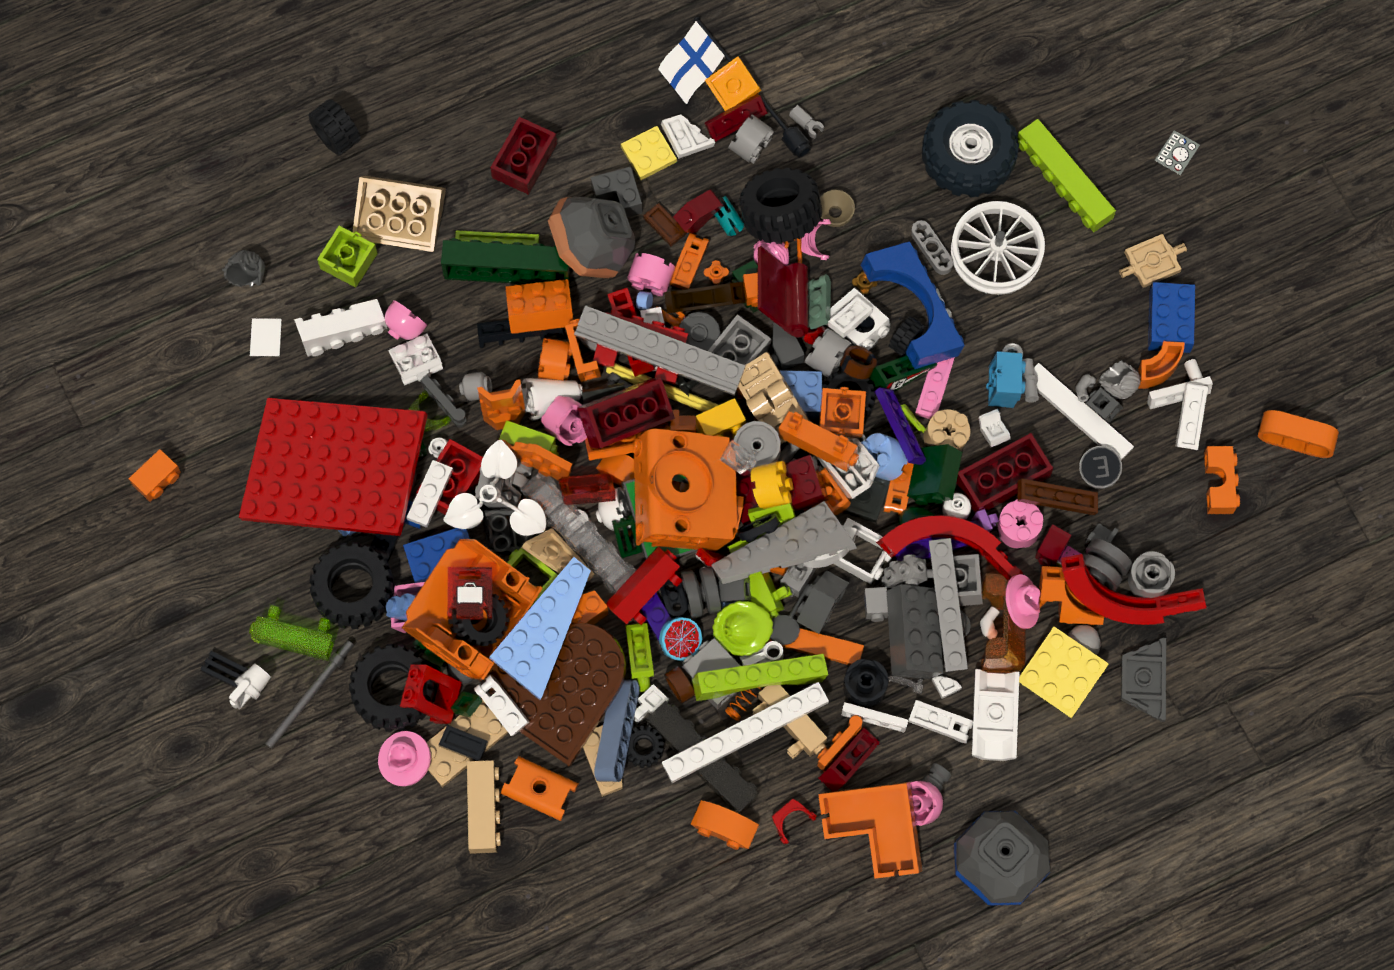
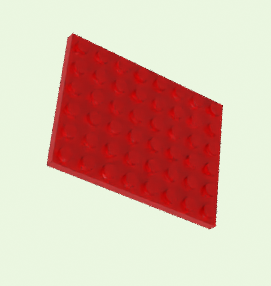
[239,398,428,536]

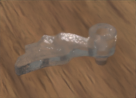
[888,676,924,694]

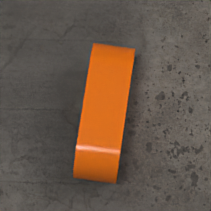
[1258,410,1339,458]

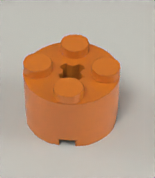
[537,338,572,380]

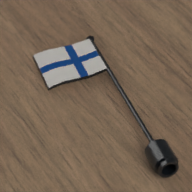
[658,17,811,158]

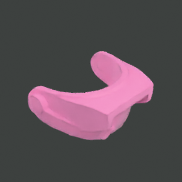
[801,219,831,260]

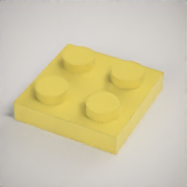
[621,126,677,180]

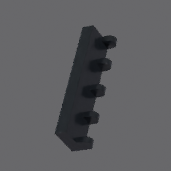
[477,319,564,348]

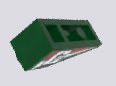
[869,355,937,392]

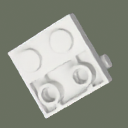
[388,334,443,386]

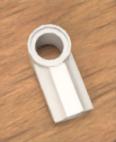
[740,641,784,666]

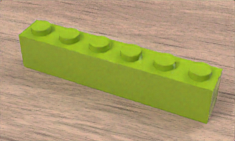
[1017,119,1116,232]

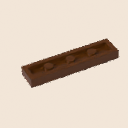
[1018,479,1098,515]

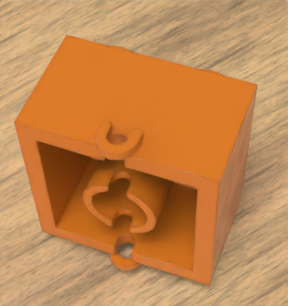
[819,387,866,438]

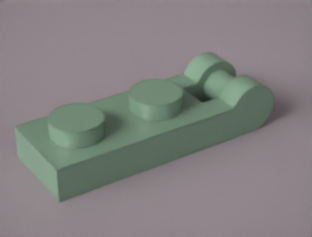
[808,274,831,330]

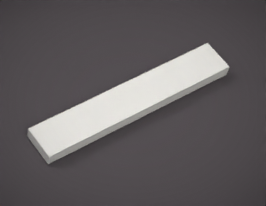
[1034,363,1134,461]

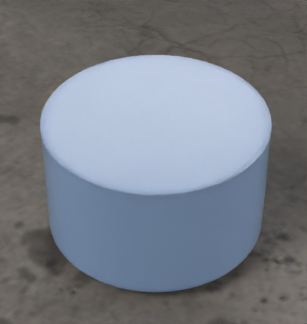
[636,291,653,310]

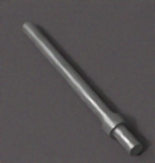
[265,640,354,749]

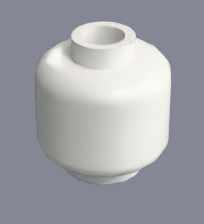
[942,493,971,520]

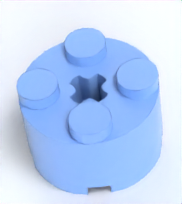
[861,433,908,481]

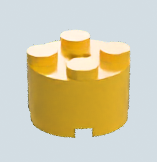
[751,461,793,509]

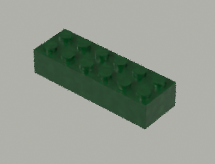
[441,238,571,286]

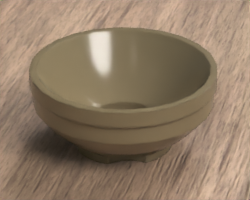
[820,190,855,227]

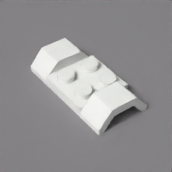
[972,669,1019,761]

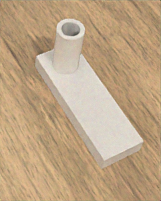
[1147,359,1213,409]

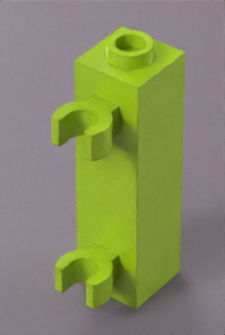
[728,540,793,619]

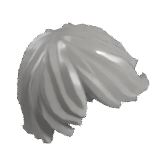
[1099,361,1140,399]

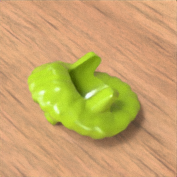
[712,600,773,656]

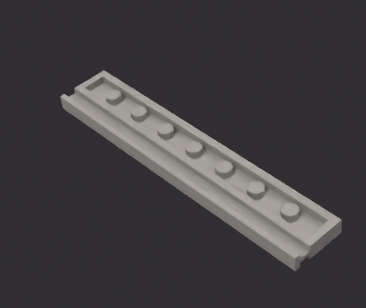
[574,305,746,396]

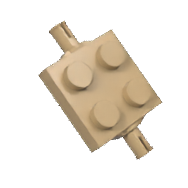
[1119,234,1187,288]

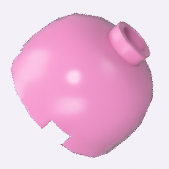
[385,300,427,340]
[910,781,943,826]

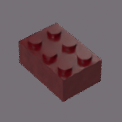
[490,117,557,195]

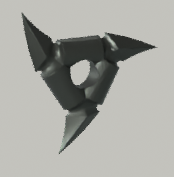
[677,375,699,397]

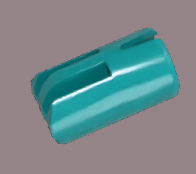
[714,196,744,236]

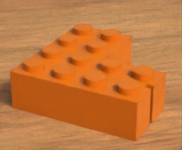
[818,782,923,878]

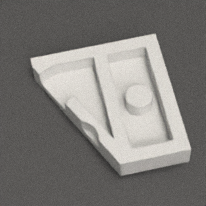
[661,114,715,159]

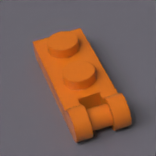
[669,233,710,290]
[883,462,914,515]
[817,715,862,771]

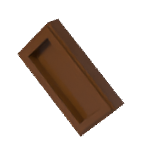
[643,203,686,247]

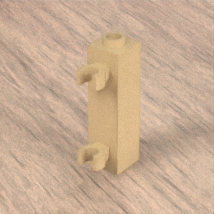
[752,685,827,759]

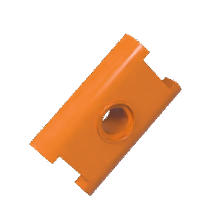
[501,756,579,821]

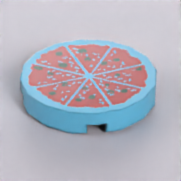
[659,617,702,661]

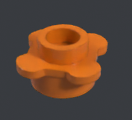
[704,260,729,284]

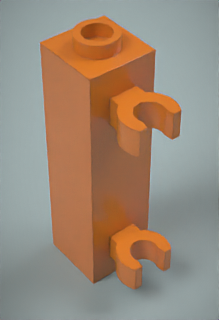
[778,411,859,472]

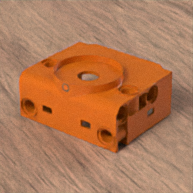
[634,429,737,551]
[401,539,543,680]

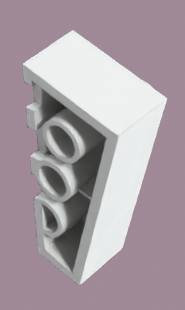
[294,299,387,357]

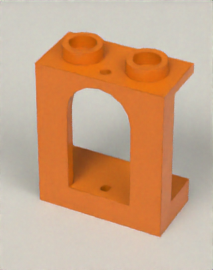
[565,319,601,382]

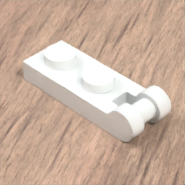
[474,674,530,736]
[908,700,973,743]

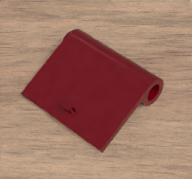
[758,246,809,338]

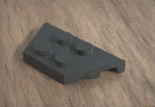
[1121,638,1166,722]

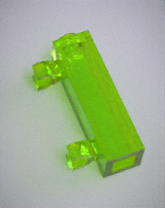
[249,605,335,661]

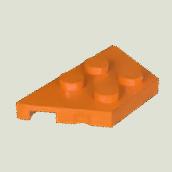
[502,440,572,484]

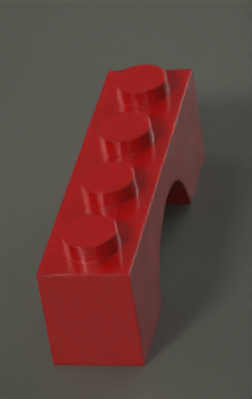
[607,288,655,377]

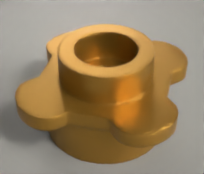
[852,271,877,295]

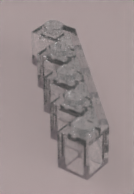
[520,473,636,594]

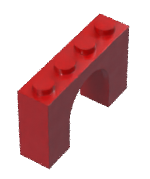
[593,310,689,385]

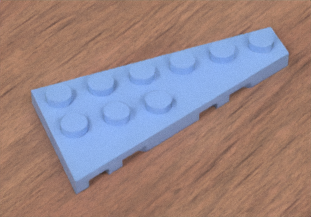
[489,557,591,700]

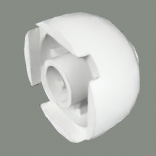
[596,487,632,531]

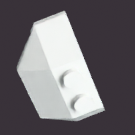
[817,437,880,499]

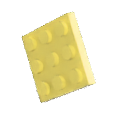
[1019,627,1109,718]

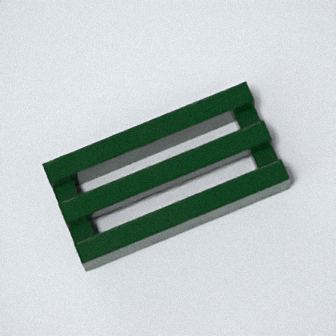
[612,515,642,559]

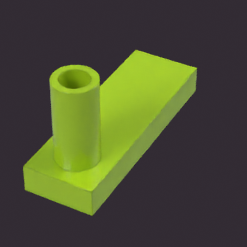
[625,623,654,692]

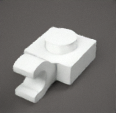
[634,684,669,724]

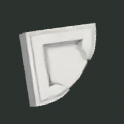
[932,676,962,699]

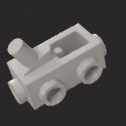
[882,555,934,590]

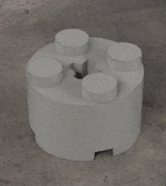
[728,114,774,164]
[805,328,852,378]
[1128,552,1175,598]

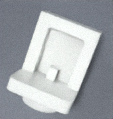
[979,409,1011,447]

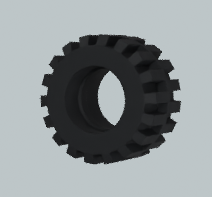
[308,99,361,156]
[822,370,875,422]
[448,591,509,646]

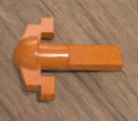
[656,306,685,329]

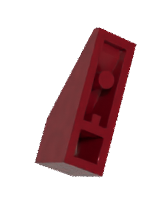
[818,728,880,792]

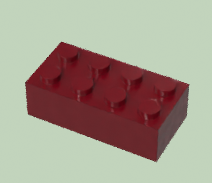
[577,378,675,448]
[956,433,1053,514]
[736,455,829,525]

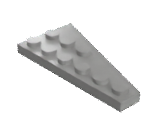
[711,501,857,584]

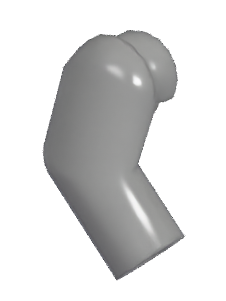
[1075,374,1096,402]

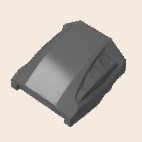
[483,506,532,553]

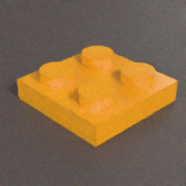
[705,57,761,111]

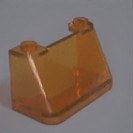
[981,573,1025,673]

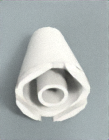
[522,378,582,421]

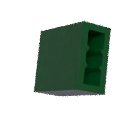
[907,444,962,505]

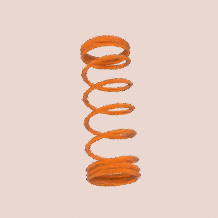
[725,686,766,721]

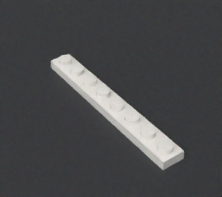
[662,682,829,783]

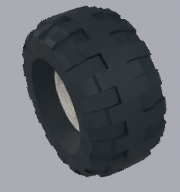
[922,100,1019,197]

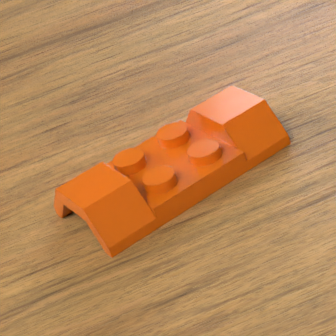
[477,380,526,430]

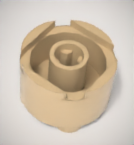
[923,410,970,451]

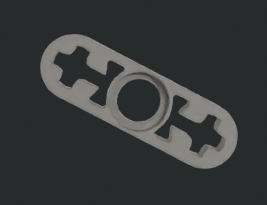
[911,220,953,275]

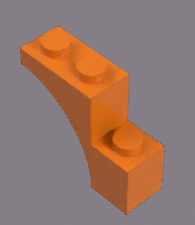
[1039,566,1104,625]

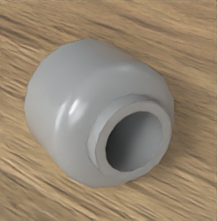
[459,372,492,401]

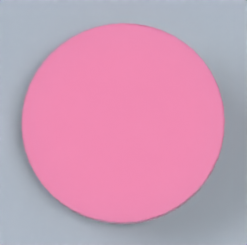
[1006,574,1041,629]
[378,731,431,786]

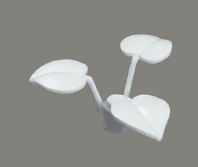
[443,440,546,536]

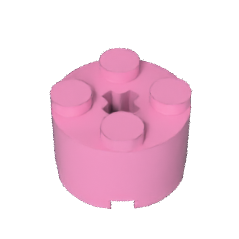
[627,253,675,296]
[541,396,587,446]
[998,499,1043,548]

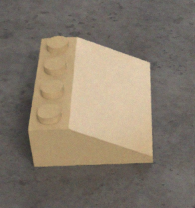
[353,175,446,252]

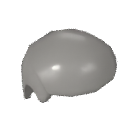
[1068,625,1101,655]

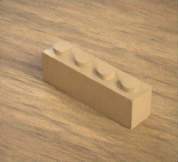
[467,760,501,854]

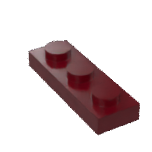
[705,94,767,142]

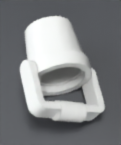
[229,663,271,709]

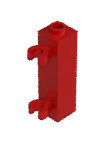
[606,546,683,625]

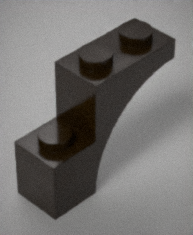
[664,282,746,313]

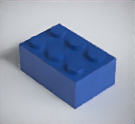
[1148,282,1195,353]
[403,528,470,583]

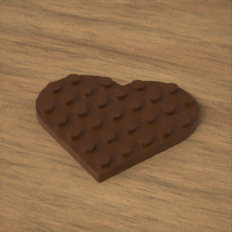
[479,623,626,766]

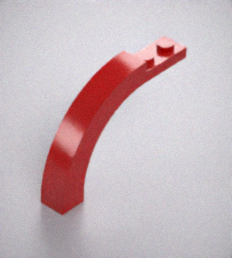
[876,516,1023,582]
[1061,554,1206,625]

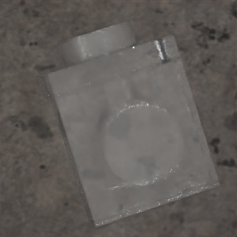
[720,440,758,474]

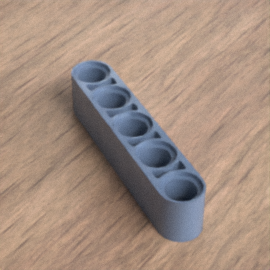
[594,679,639,782]

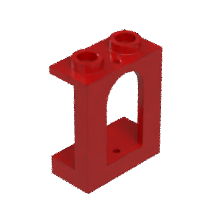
[400,665,462,724]

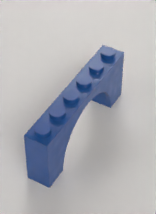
[861,242,965,369]

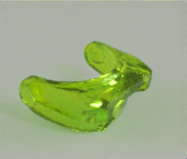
[408,392,451,432]

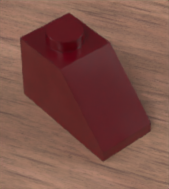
[673,190,724,234]
[1035,524,1071,567]

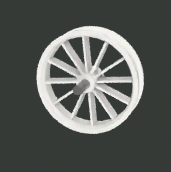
[951,201,1045,295]

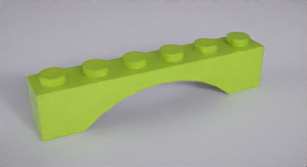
[692,654,828,701]

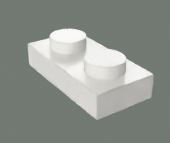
[828,297,873,338]

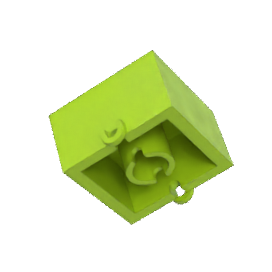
[317,226,378,288]

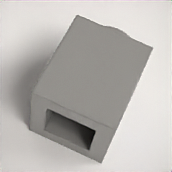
[864,587,888,622]

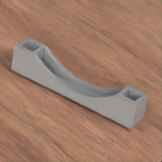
[929,538,968,672]

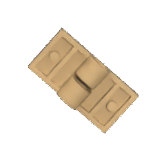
[738,352,809,444]

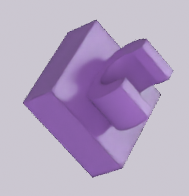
[972,509,999,532]

